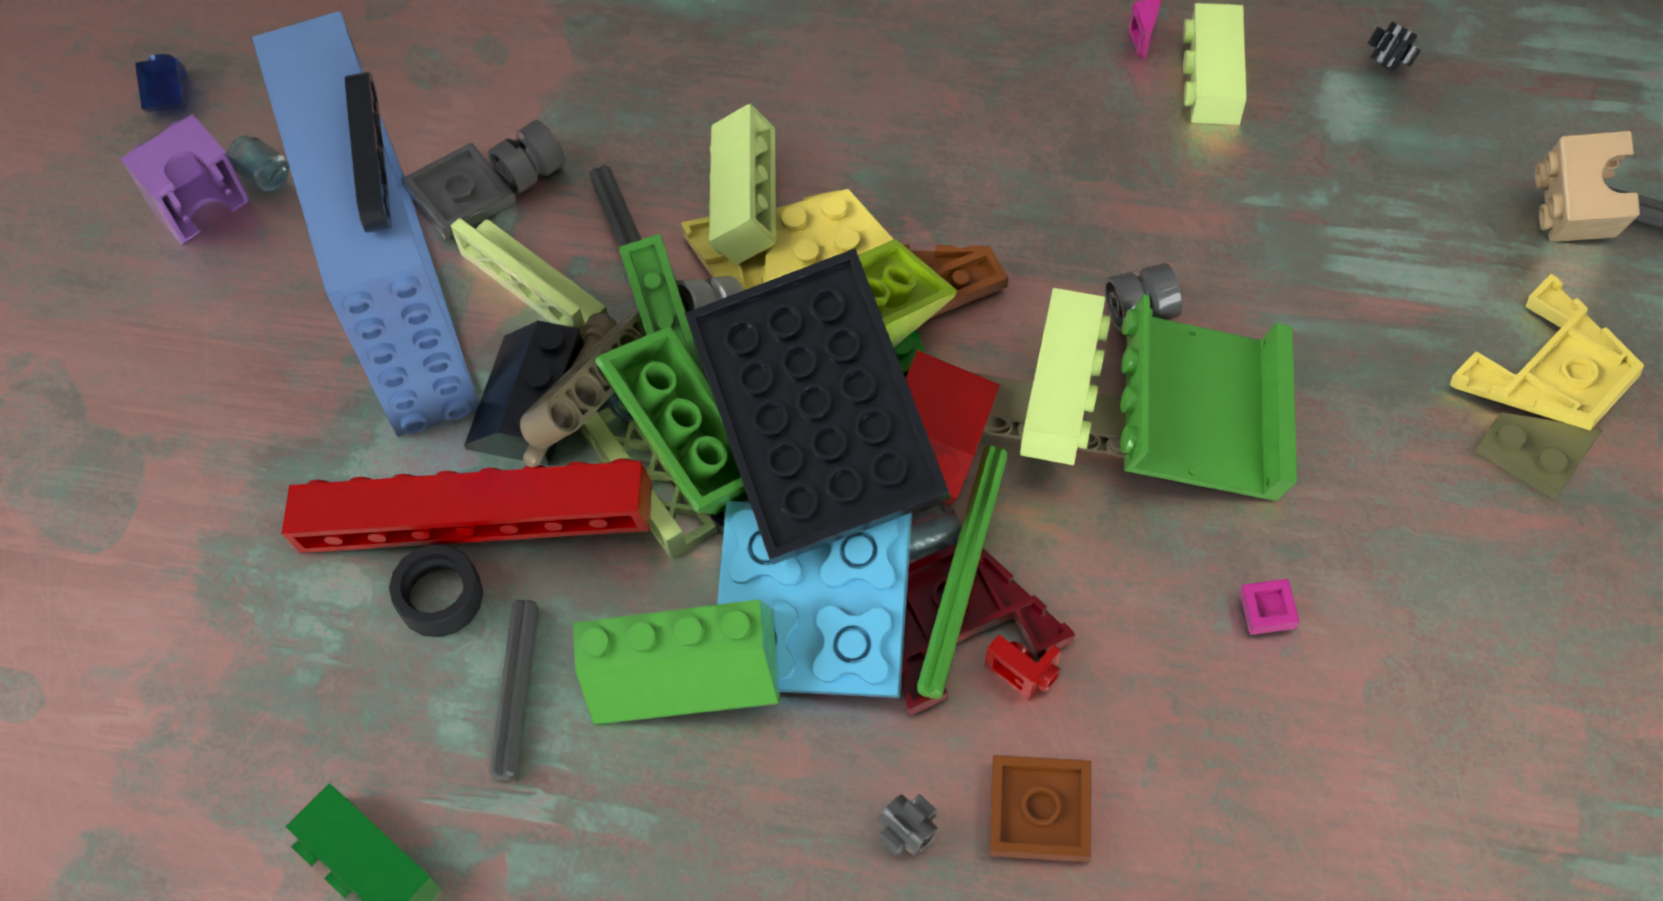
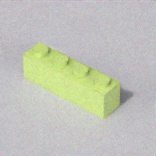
[708,103,776,266]
[1020,288,1111,465]

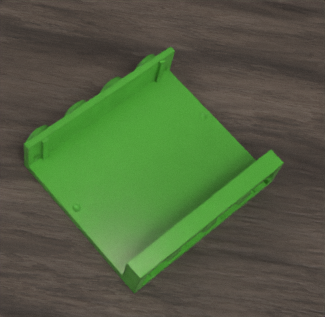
[1120,294,1297,501]

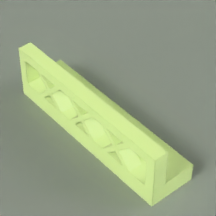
[450,218,608,332]
[580,399,717,560]

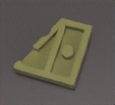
[1474,412,1602,500]

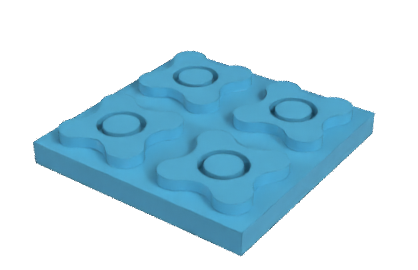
[717,501,912,698]

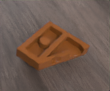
[903,244,1008,318]

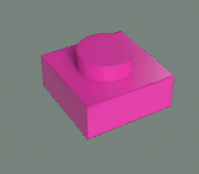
[1239,579,1300,635]

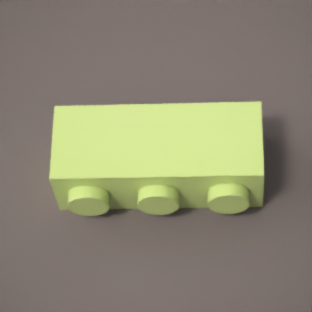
[1183,3,1246,125]

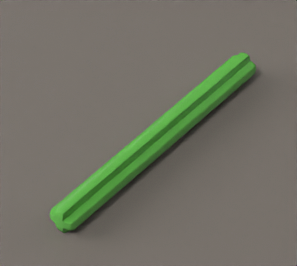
[917,445,1007,699]

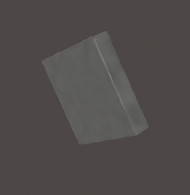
[401,142,516,240]

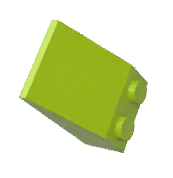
[858,239,957,348]

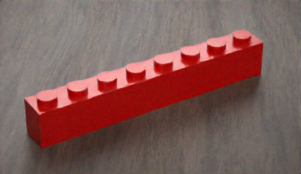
[281,458,652,553]

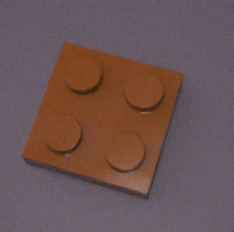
[989,755,1091,862]

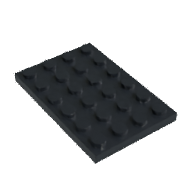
[685,248,951,565]

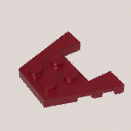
[902,543,1075,716]

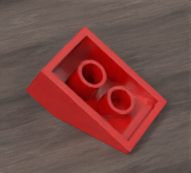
[905,350,1000,508]

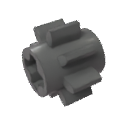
[877,794,939,857]

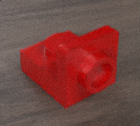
[984,634,1062,701]

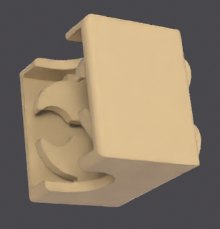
[1535,131,1640,242]

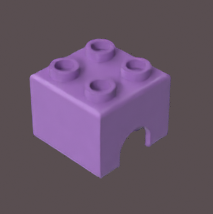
[121,114,250,244]

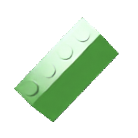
[595,326,748,515]
[573,599,780,725]

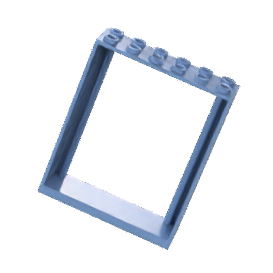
[252,11,479,437]

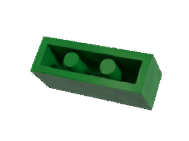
[285,783,442,901]

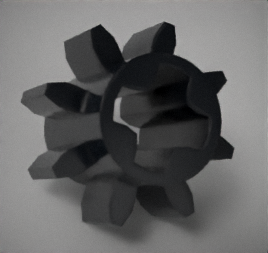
[1367,21,1421,72]

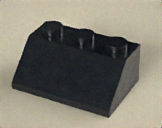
[464,321,584,466]

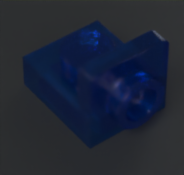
[135,54,186,113]

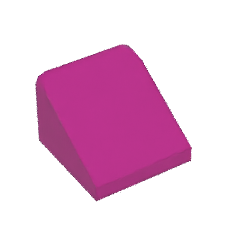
[1128,0,1162,58]

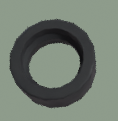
[389,544,483,637]

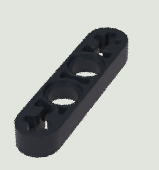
[345,72,392,232]

